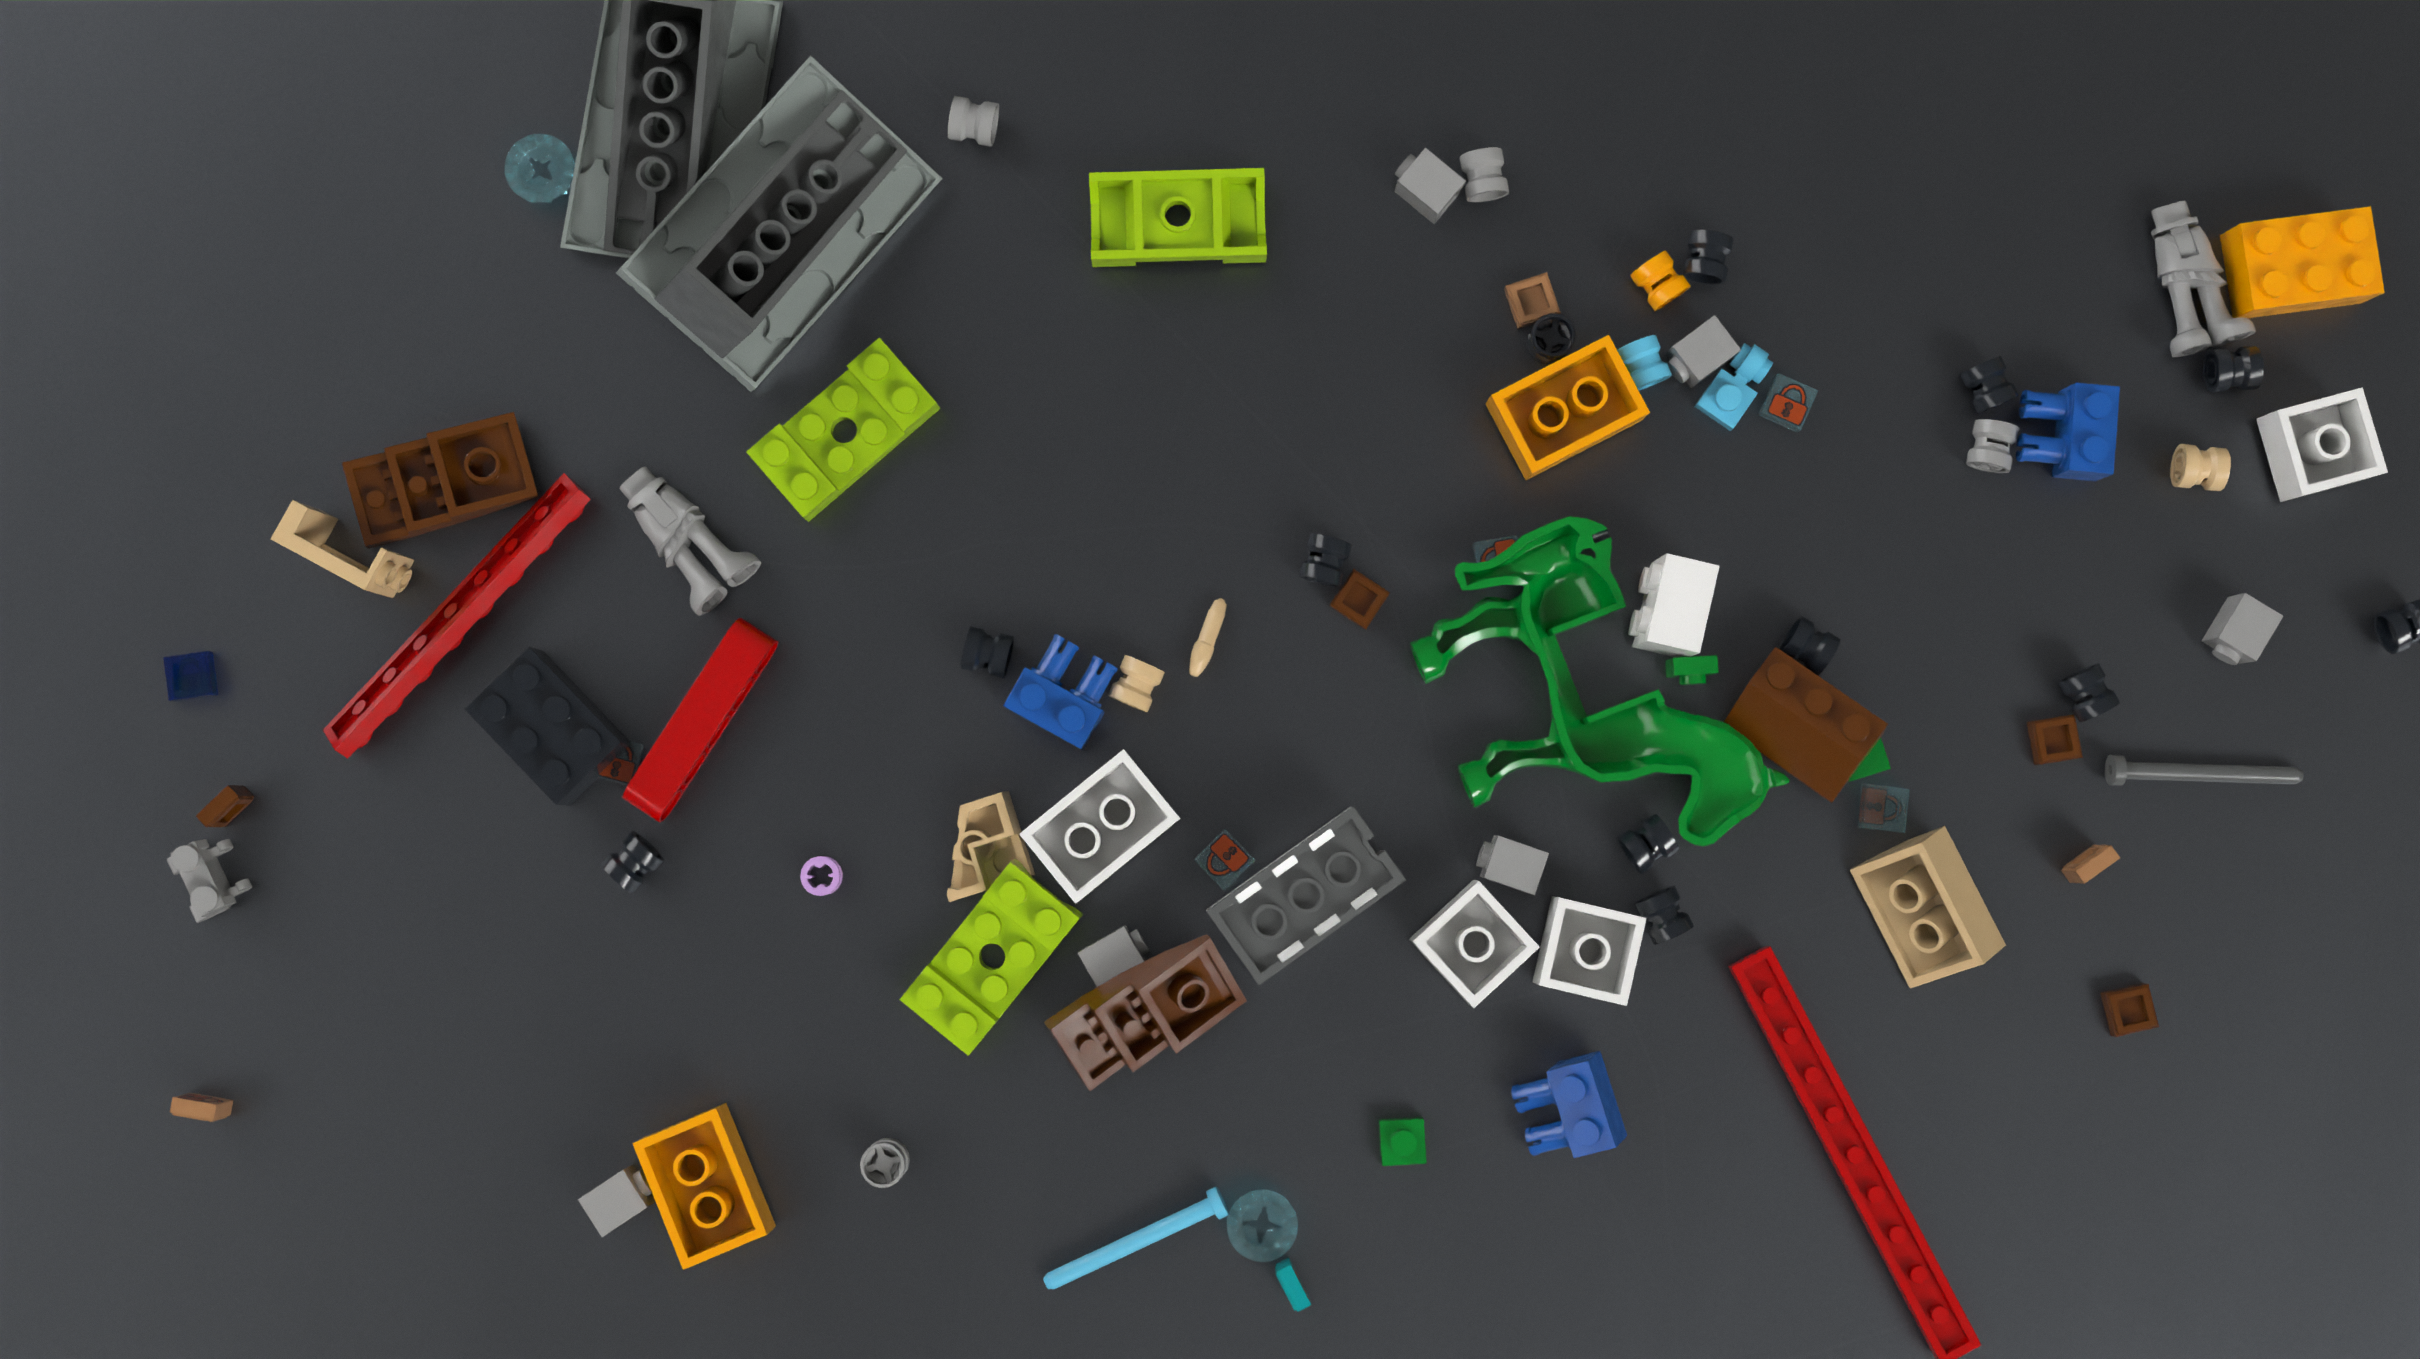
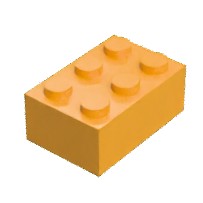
[2220,206,2385,318]
[1485,335,1650,480]
[632,1103,776,1270]

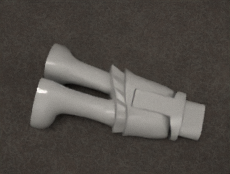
[2151,200,2256,357]
[619,466,761,616]

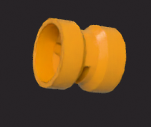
[1630,250,1691,312]

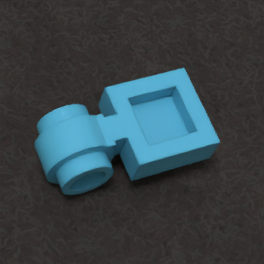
[1694,343,1774,431]

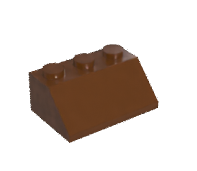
[1724,647,1888,804]

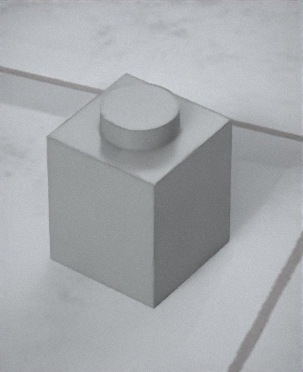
[1394,147,1466,224]
[1665,315,1741,388]
[2202,593,2283,665]
[1476,835,1549,895]
[1078,925,1150,987]
[578,1164,656,1237]

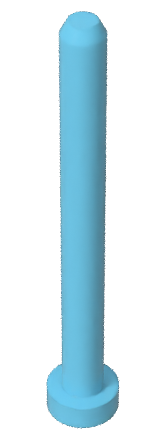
[1043,1186,1229,1289]

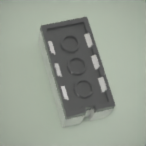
[1206,806,1406,985]

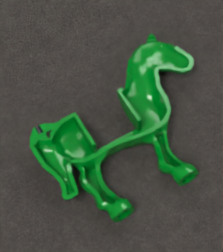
[1410,516,1790,847]

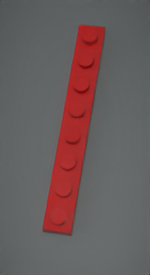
[323,473,591,759]

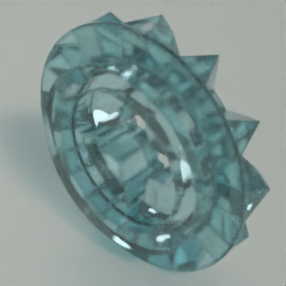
[505,134,575,204]
[1227,1189,1298,1262]

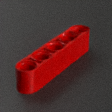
[622,618,778,823]

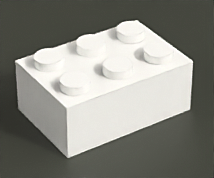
[1020,749,1181,904]

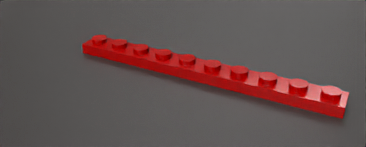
[1728,946,1982,1359]

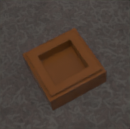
[1329,569,1390,630]
[2027,714,2083,765]
[196,785,255,827]
[2101,983,2159,1037]

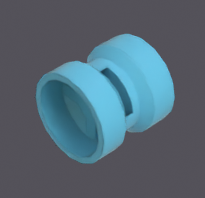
[1617,335,1672,390]

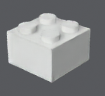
[2256,387,2388,502]
[1628,553,1719,658]
[1409,880,1540,1008]
[1532,896,1647,1006]

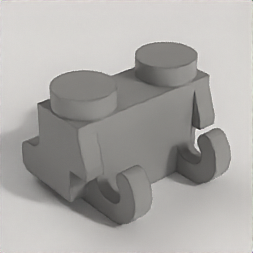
[167,839,253,923]

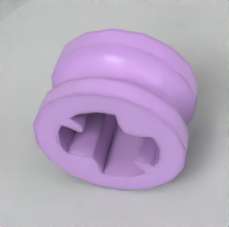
[800,856,843,896]

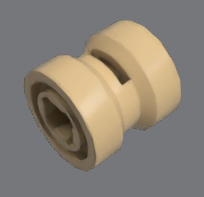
[2170,444,2231,491]
[1108,655,1165,713]

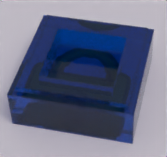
[163,651,218,702]

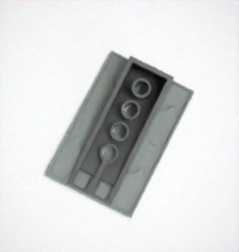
[560,0,783,259]
[616,55,943,392]

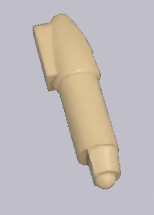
[1189,598,1227,677]

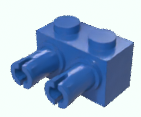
[2016,383,2120,481]
[1003,634,1118,751]
[1511,1051,1627,1158]

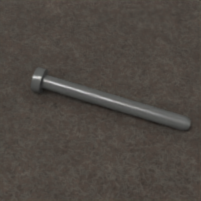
[2105,755,2304,786]

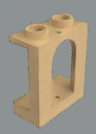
[271,500,414,598]

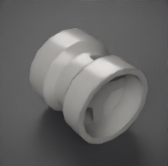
[948,96,999,147]
[1459,147,1509,202]
[1965,419,2019,473]
[860,1138,910,1188]

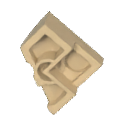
[947,791,1035,902]

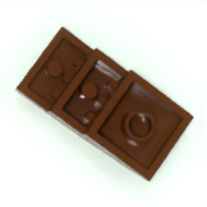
[342,412,538,549]
[1044,934,1247,1091]

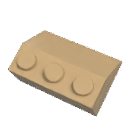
[1850,826,2006,988]

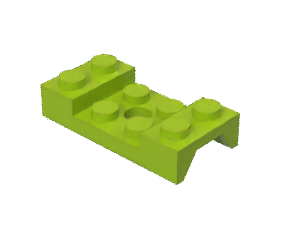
[1089,168,1267,267]
[746,337,940,522]
[899,859,1083,1056]

